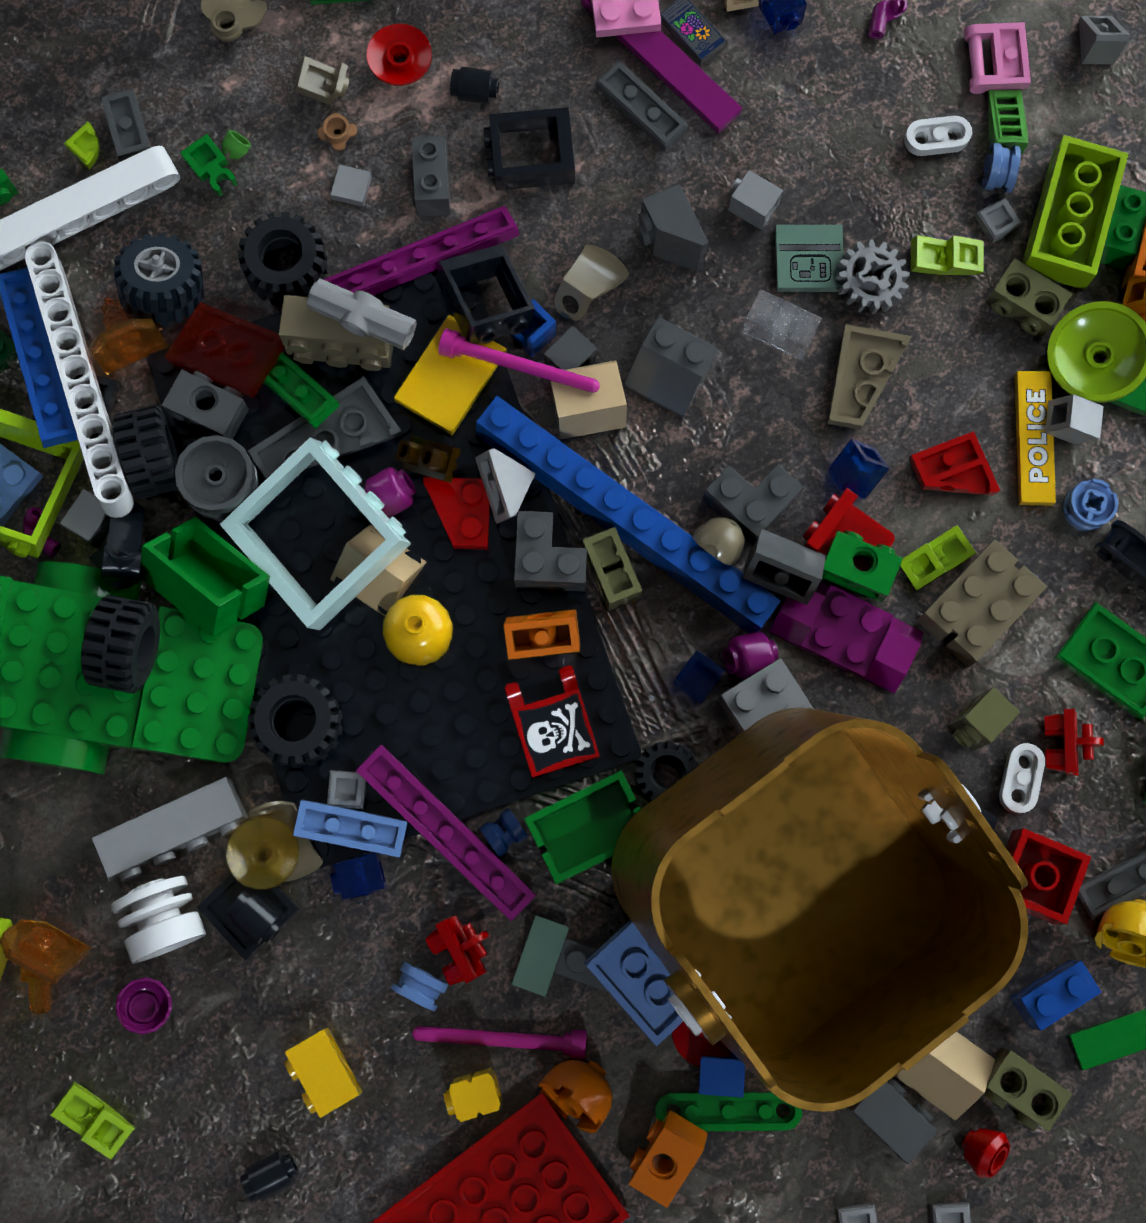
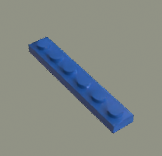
[0,268,78,448]

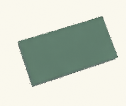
[511,915,569,997]

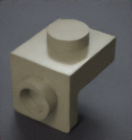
[293,56,349,105]

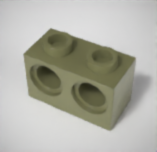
[986,258,1072,338]
[582,527,642,612]
[949,687,1020,750]
[984,1048,1073,1132]

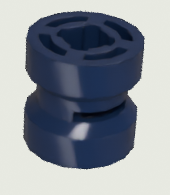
[479,808,528,857]

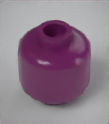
[364,467,416,518]
[723,631,778,680]

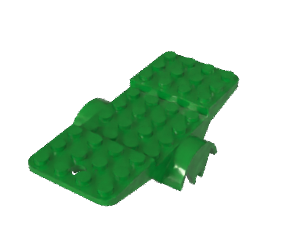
[0,561,263,775]

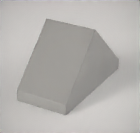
[1079,16,1130,64]
[475,448,536,524]

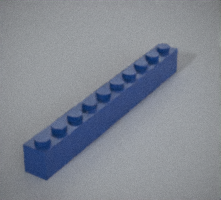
[475,396,781,633]

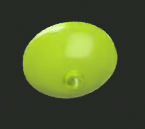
[1047,301,1146,403]

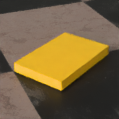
[394,315,507,436]

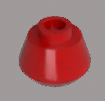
[962,1128,1010,1178]

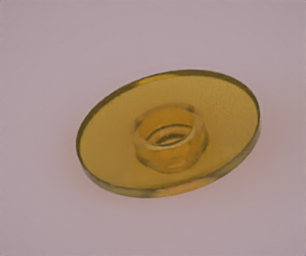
[226,817,299,889]

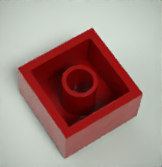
[1006,828,1092,925]

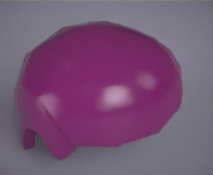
[116,977,172,1035]

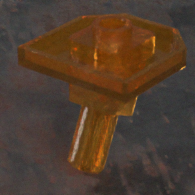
[88,297,168,375]
[0,919,92,1015]

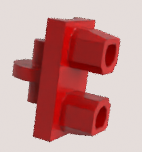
[1044,709,1104,776]
[425,915,490,985]

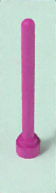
[438,328,600,393]
[412,1026,587,1060]

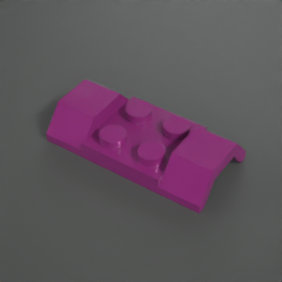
[768,581,924,694]

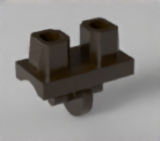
[395,435,461,483]

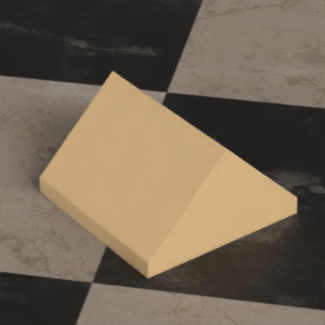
[550,360,627,440]
[330,524,427,617]
[894,1031,995,1121]

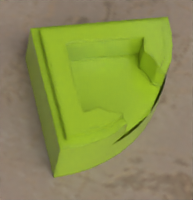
[64,121,100,170]

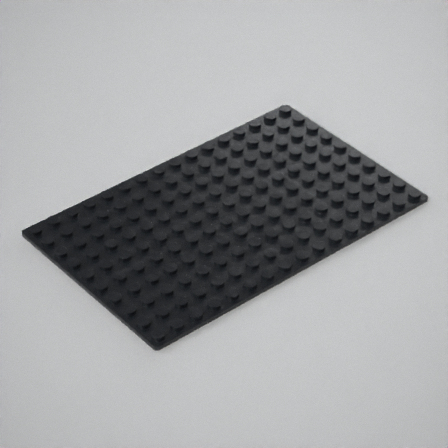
[147,269,641,869]

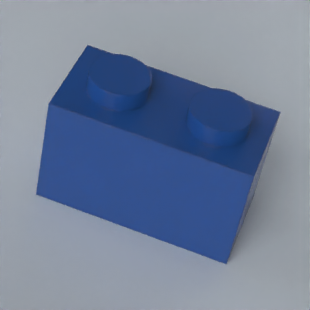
[1010,960,1102,1031]

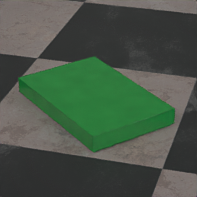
[1054,602,1146,720]

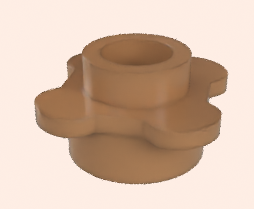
[317,113,357,151]

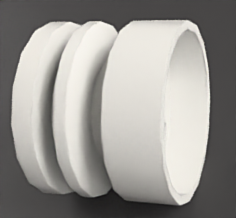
[111,876,206,964]

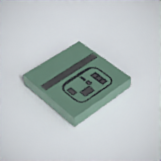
[775,225,844,292]

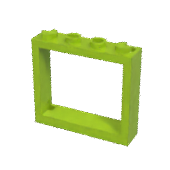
[0,409,84,559]

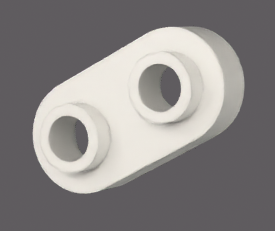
[904,116,972,156]
[999,743,1045,814]

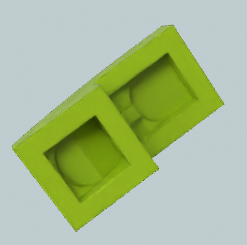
[911,235,984,275]
[900,525,977,591]
[51,1081,134,1160]

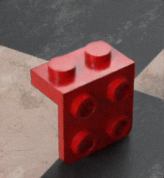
[803,488,895,571]

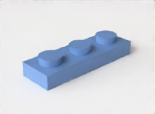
[293,799,408,857]

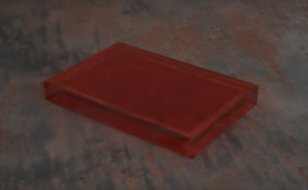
[165,302,285,398]

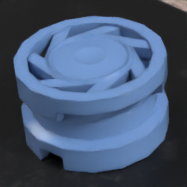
[982,143,1021,193]
[1062,479,1118,532]
[390,961,449,1012]

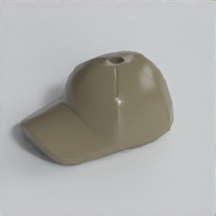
[692,518,744,566]

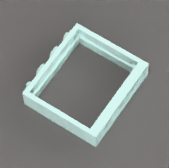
[220,437,411,630]

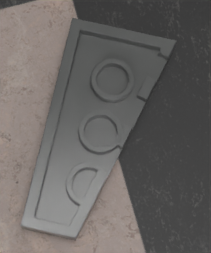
[248,377,403,479]

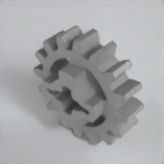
[835,239,910,314]

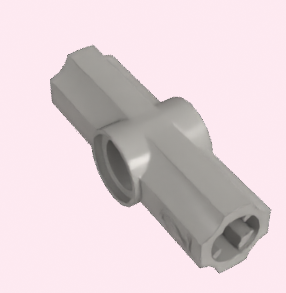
[306,278,417,350]

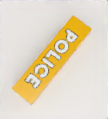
[1014,371,1056,506]

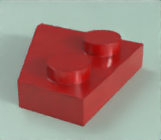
[909,431,1001,496]
[423,477,490,550]

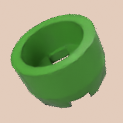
[221,130,252,160]

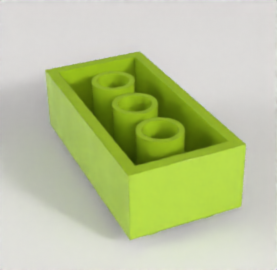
[1022,135,1129,290]

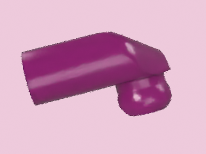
[868,0,907,39]
[23,507,61,558]

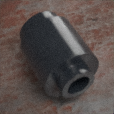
[450,66,500,105]
[226,891,282,945]
[240,1150,299,1203]

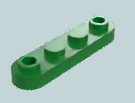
[654,1091,802,1131]

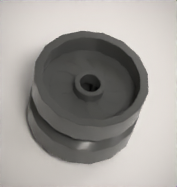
[175,435,260,523]

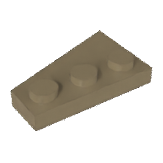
[827,324,912,430]

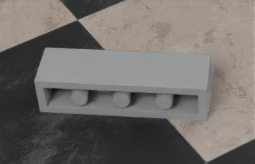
[92,777,248,882]

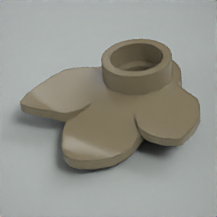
[201,0,267,42]

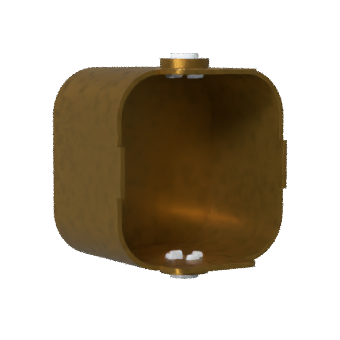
[611,707,1028,1112]

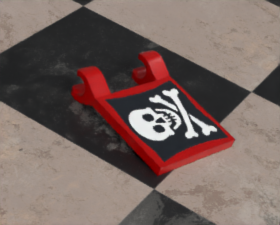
[505,666,600,777]

